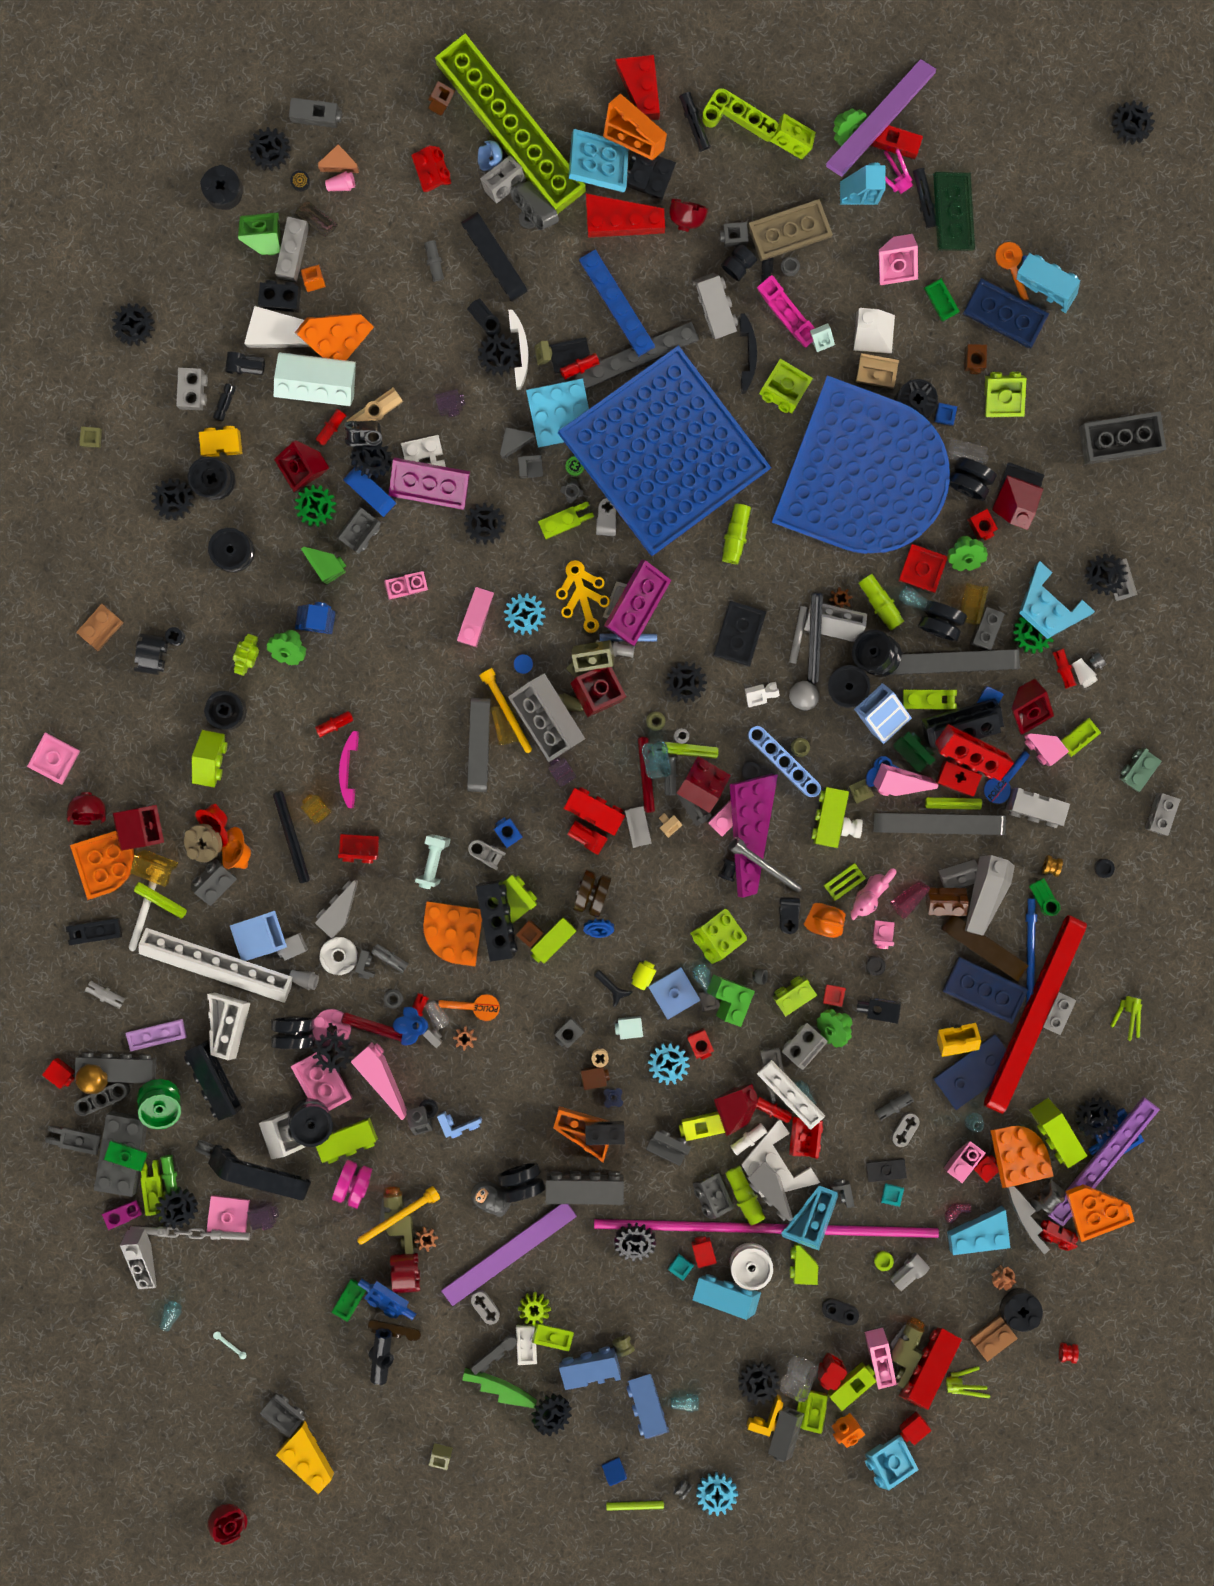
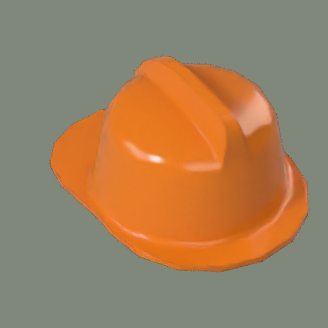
[222,827,251,869]
[804,903,846,938]

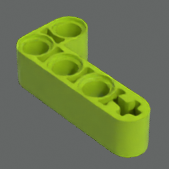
[702,89,779,142]

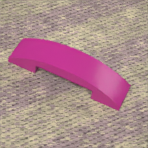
[757,275,815,348]
[339,731,359,808]

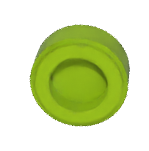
[874,1251,894,1271]

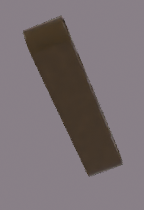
[941,916,1029,981]

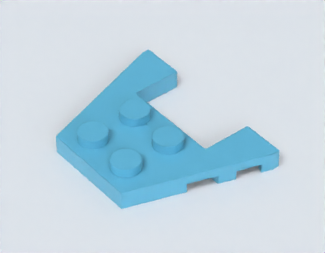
[1019,561,1095,639]

